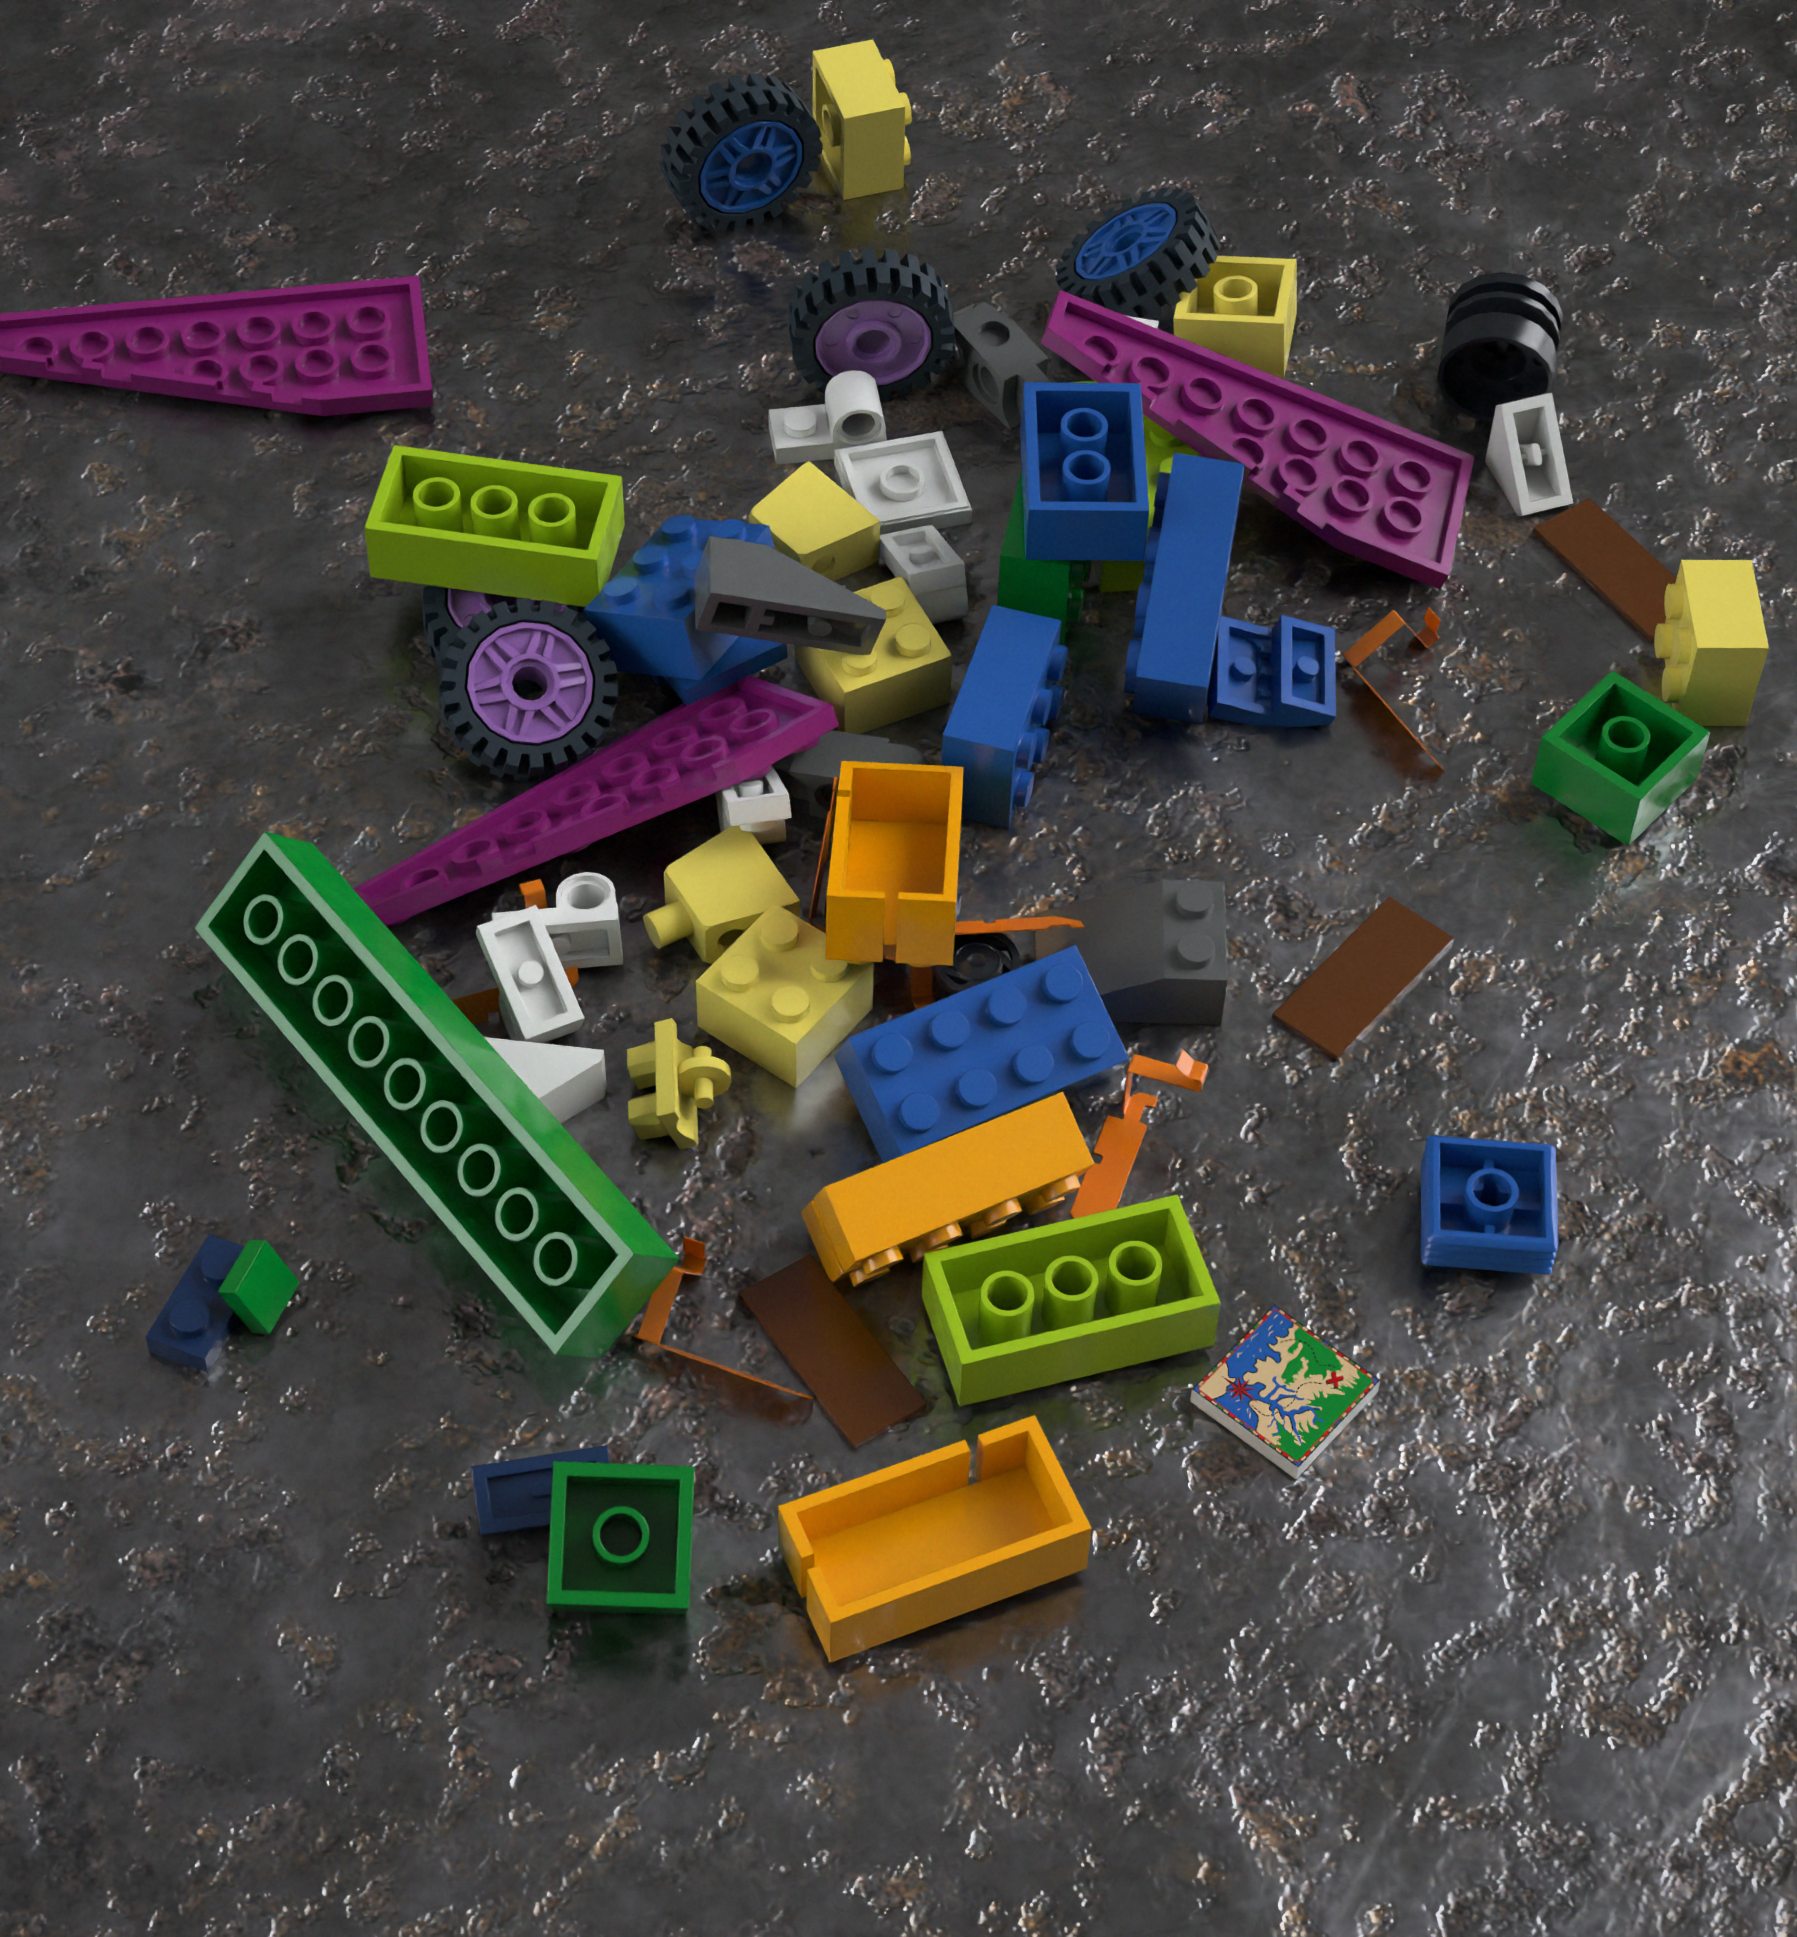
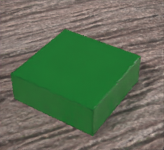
[218,1240,300,1334]

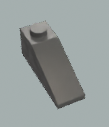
[695,536,886,655]

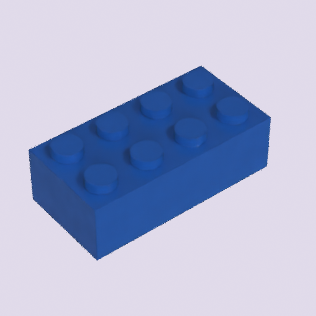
[1124,453,1245,724]
[834,945,1130,1163]

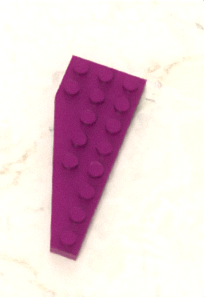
[0,275,434,416]
[1041,290,1475,589]
[353,675,839,928]

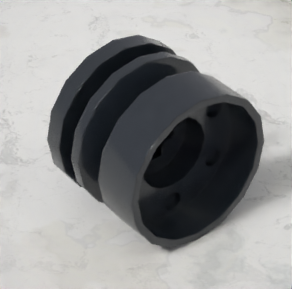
[1437,272,1563,422]

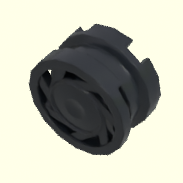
[933,932,1020,1002]

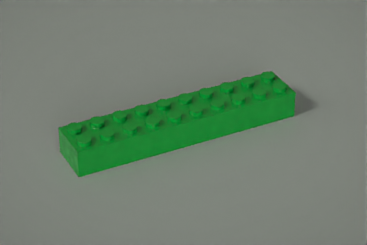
[195,831,680,1358]

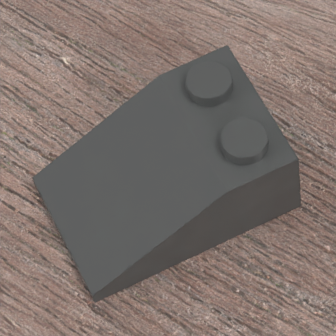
[1035,879,1228,1025]

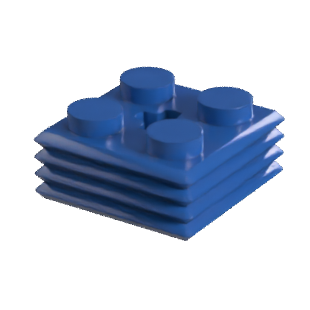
[1421,1135,1558,1274]

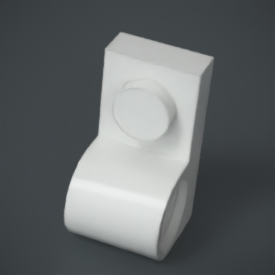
[768,370,887,465]
[879,525,968,624]
[715,765,792,845]
[492,872,623,969]
[476,905,584,1043]

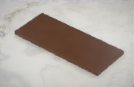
[1533,498,1677,643]
[1272,896,1454,1061]
[739,1254,927,1449]

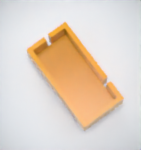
[825,761,964,968]
[800,1092,1095,1287]
[778,1415,1092,1663]

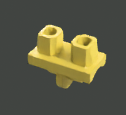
[627,1018,731,1150]

